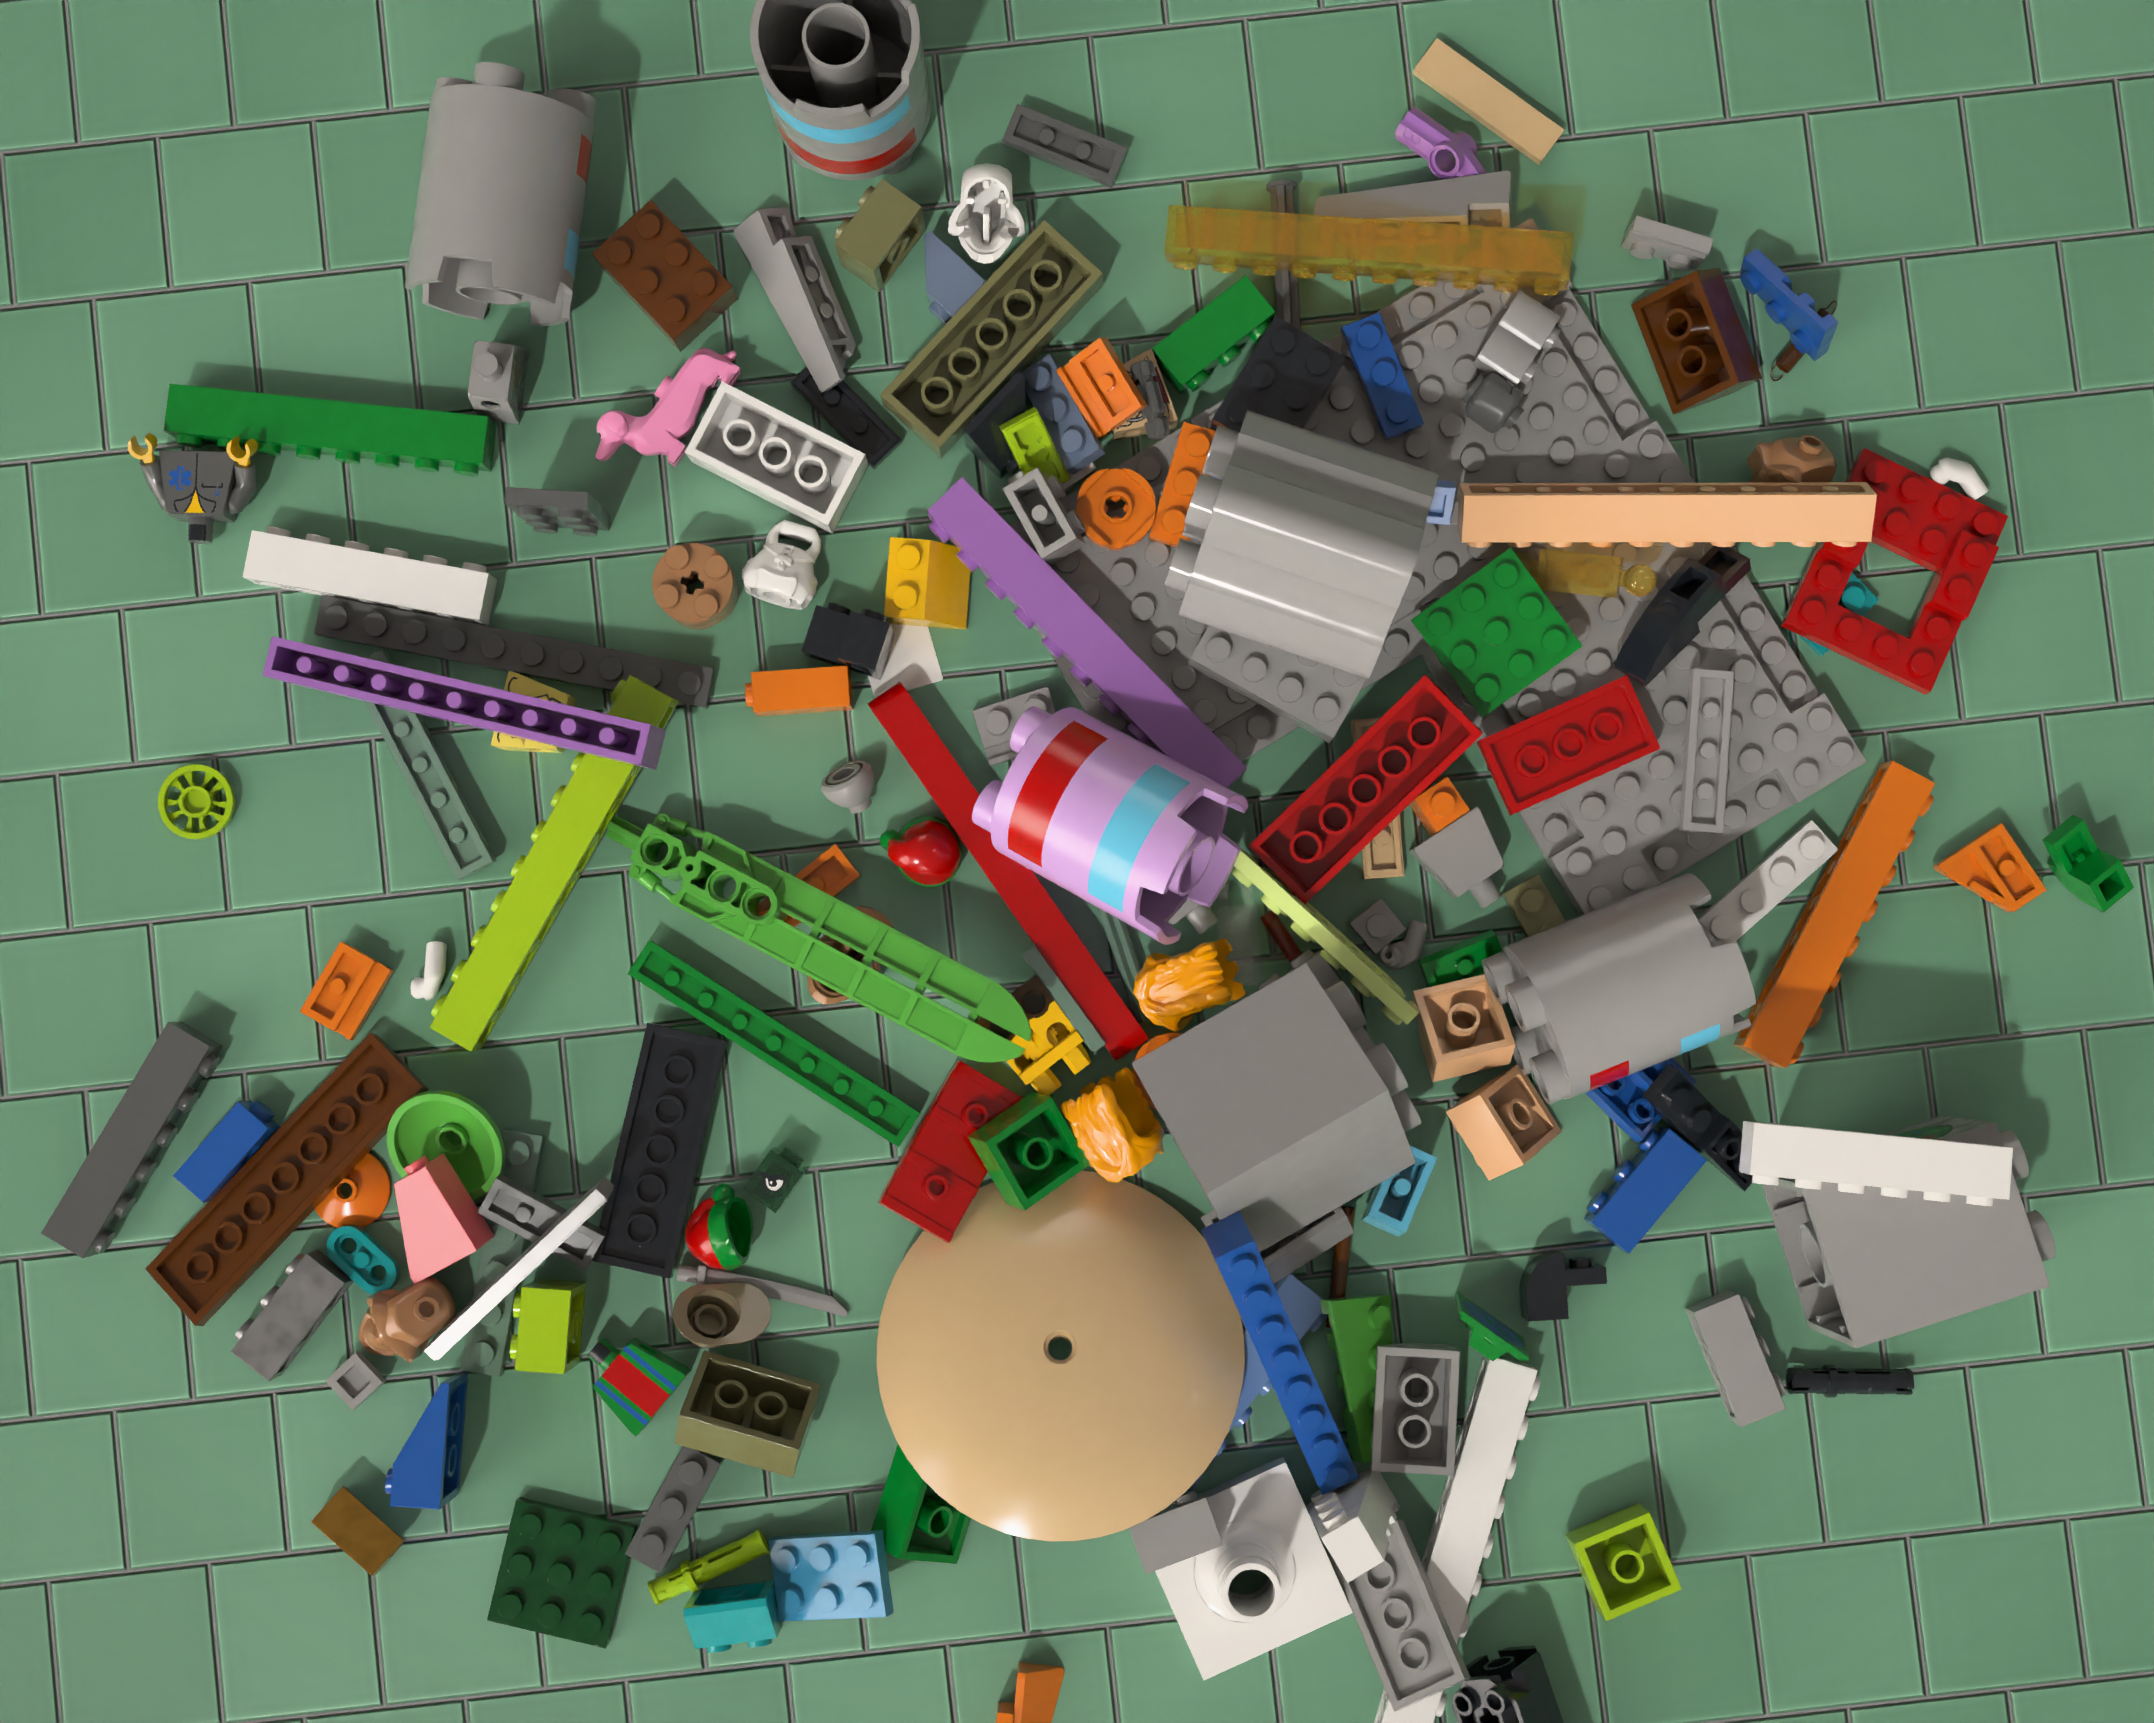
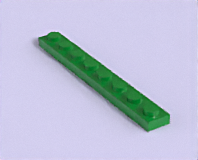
[627,940,921,1147]

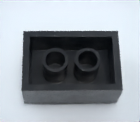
[1210,316,1346,432]

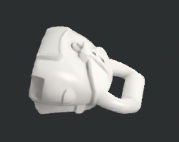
[742,520,821,610]

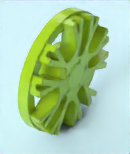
[158,764,236,839]

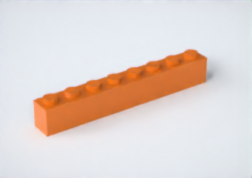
[1733,760,1936,1068]

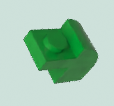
[2043,815,2134,913]

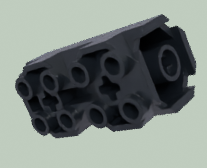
[1451,1645,1564,1723]

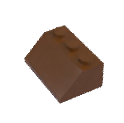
[1631,268,1762,415]

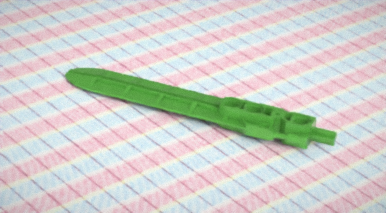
[605,813,1032,1063]

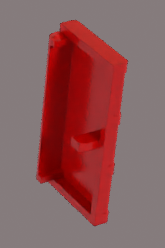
[878,1061,1022,1243]

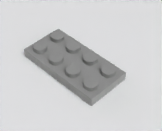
[1328,1520,1471,1712]

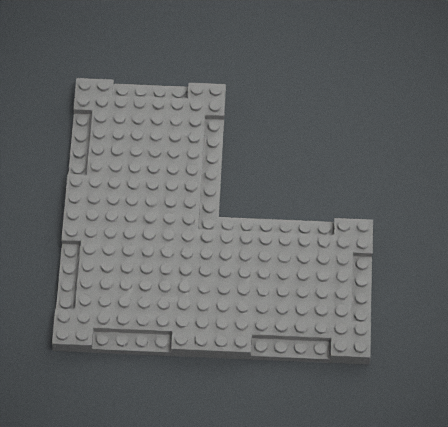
[1011,218,1867,916]

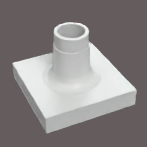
[1155,1456,1353,1680]

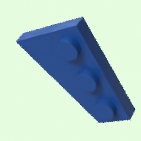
[1740,248,1838,361]

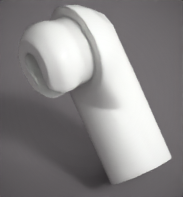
[1930,457,1989,500]
[410,941,447,1001]

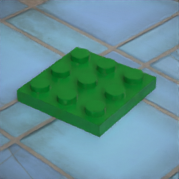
[1411,547,1582,718]

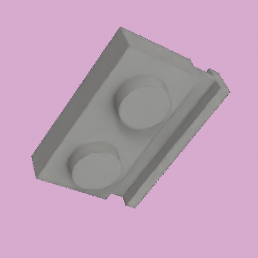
[1620,215,1714,271]
[972,686,1056,767]

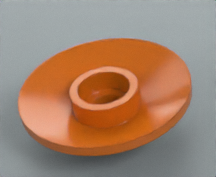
[315,1153,391,1228]

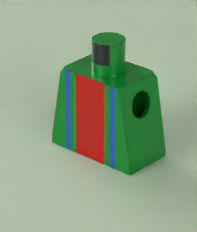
[587,1337,691,1437]

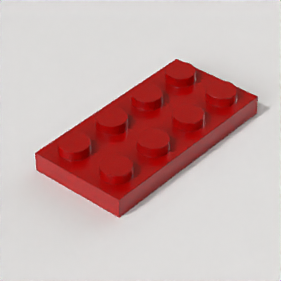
[1477,675,1661,816]

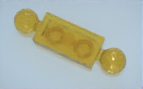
[1515,549,1657,598]

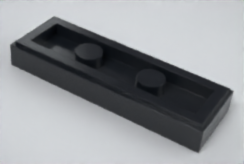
[791,367,902,470]

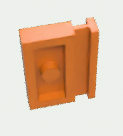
[1056,337,1148,439]
[299,941,395,1040]

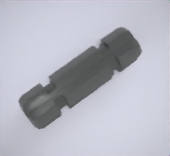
[1130,360,1170,440]

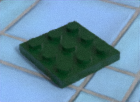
[487,1497,637,1648]

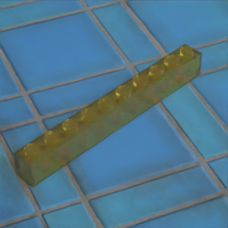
[1164,205,1574,295]

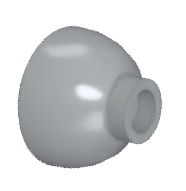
[820,760,874,814]

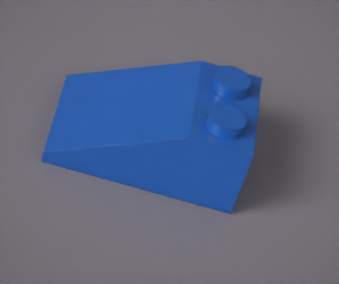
[385,1372,468,1510]

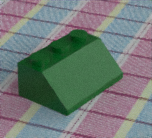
[871,1444,971,1564]

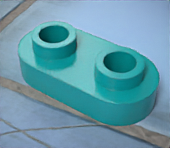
[326,1225,400,1294]

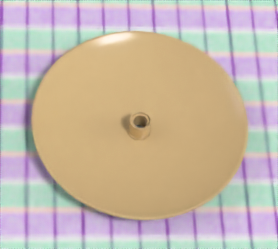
[877,1170,1245,1542]

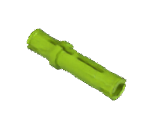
[647,1529,770,1606]

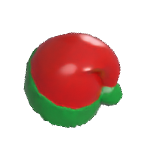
[880,815,963,887]
[685,1184,753,1270]

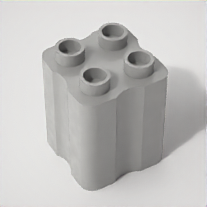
[1164,410,1439,679]

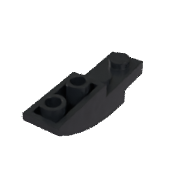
[1614,546,1752,686]
[1642,1064,1752,1191]

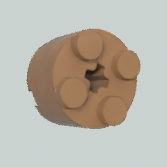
[652,543,739,630]

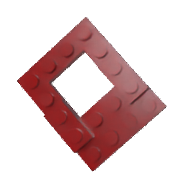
[1780,448,2008,695]

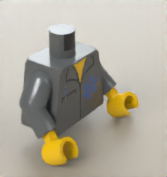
[127,433,258,544]

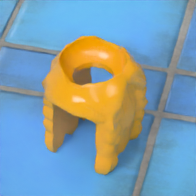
[1133,939,1247,1031]
[1060,1067,1164,1183]

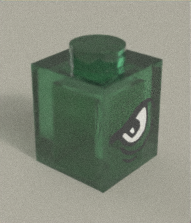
[743,1146,808,1213]

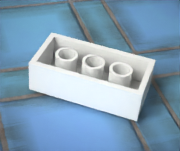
[685,381,869,534]

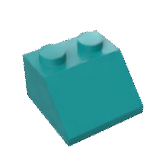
[683,1580,781,1653]

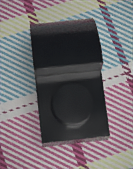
[1519,1250,1607,1321]

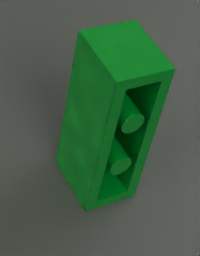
[1152,275,1275,395]

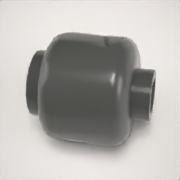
[1462,372,1524,433]

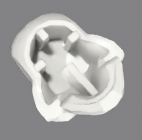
[948,163,1025,264]

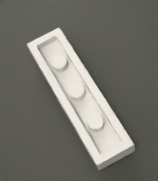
[1698,820,1838,946]

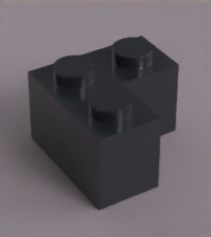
[801,602,895,680]

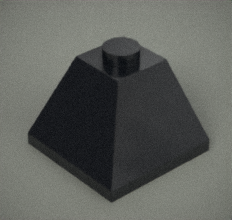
[963,371,1026,479]

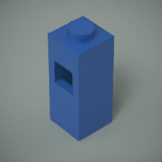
[173,1100,280,1203]

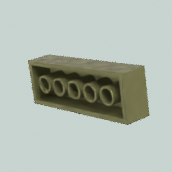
[880,220,1103,459]

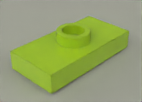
[999,407,1070,484]

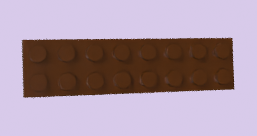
[145,1033,429,1326]

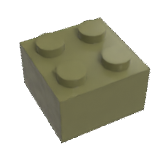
[834,179,926,293]

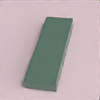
[1023,946,1106,1052]

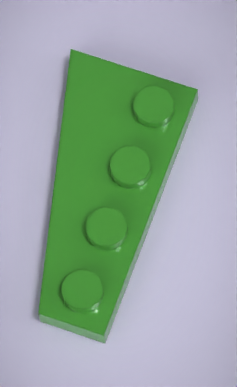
[1320,1294,1392,1463]

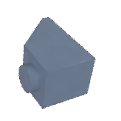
[924,230,986,324]

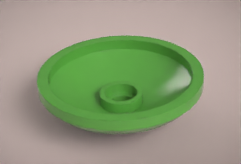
[387,1090,505,1200]

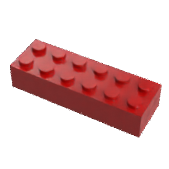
[1248,674,1483,904]

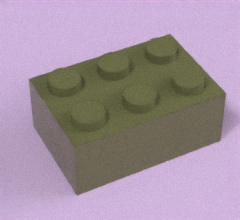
[674,1350,821,1478]

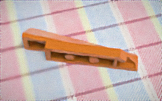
[996,1662,1064,1723]

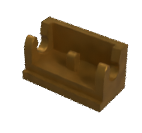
[311,1486,404,1576]

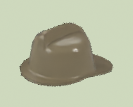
[672,1282,772,1349]

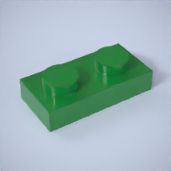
[1418,930,1502,987]

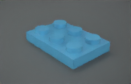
[768,1530,894,1621]

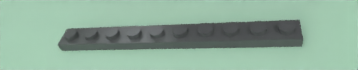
[314,595,715,709]

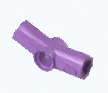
[1394,107,1487,179]

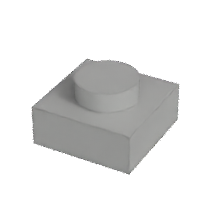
[1349,898,1406,955]
[325,1351,386,1411]

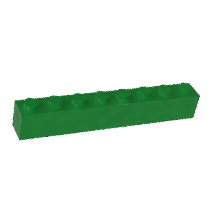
[164,384,497,476]

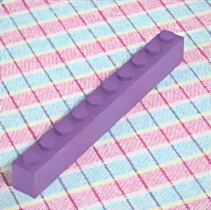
[927,477,1247,788]
[262,636,666,770]

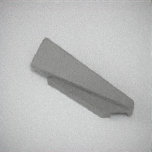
[1313,171,1511,249]
[734,207,856,392]

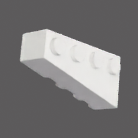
[1306,1466,1400,1583]

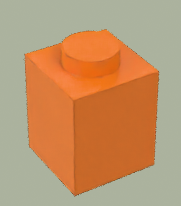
[1409,777,1470,835]

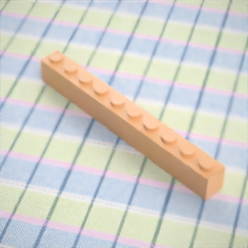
[1457,482,1877,548]

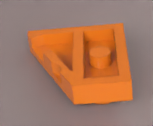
[1933,823,2047,913]

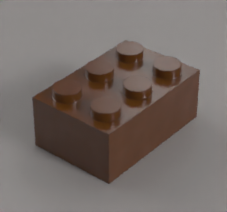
[592,200,738,352]

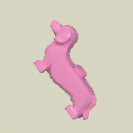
[595,348,741,468]

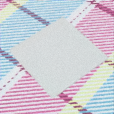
[868,624,943,698]

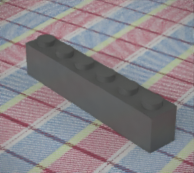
[41,1021,223,1258]

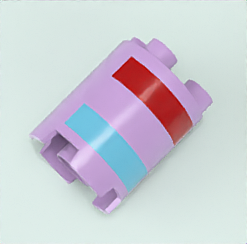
[972,706,1248,945]

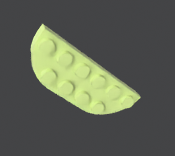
[1231,849,1420,1025]

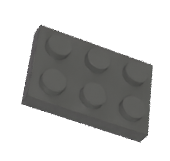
[505,487,610,536]

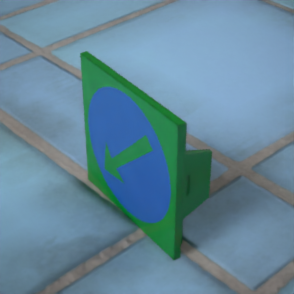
[1455,1291,1529,1361]

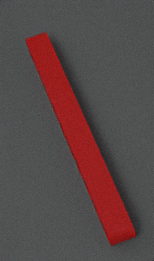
[867,681,1149,1062]

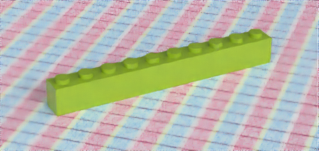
[429,675,679,1052]

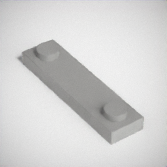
[1679,668,1734,834]

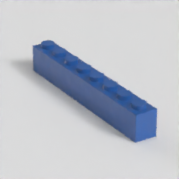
[1201,1211,1359,1495]

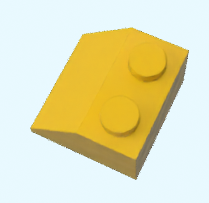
[884,537,971,630]

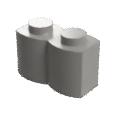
[1472,291,1561,386]

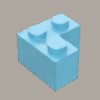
[1361,1146,1437,1237]

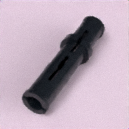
[1786,1365,1914,1398]

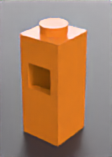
[745,666,853,717]

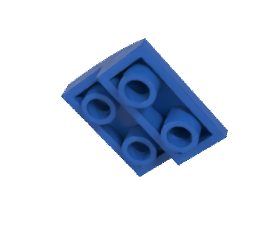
[1585,1058,1696,1143]

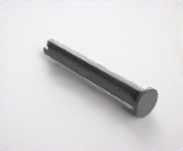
[1266,180,1301,330]

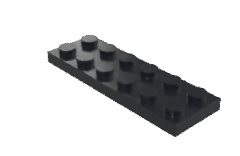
[592,1023,728,1279]

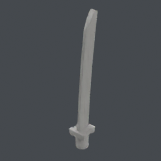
[676,1263,848,1317]

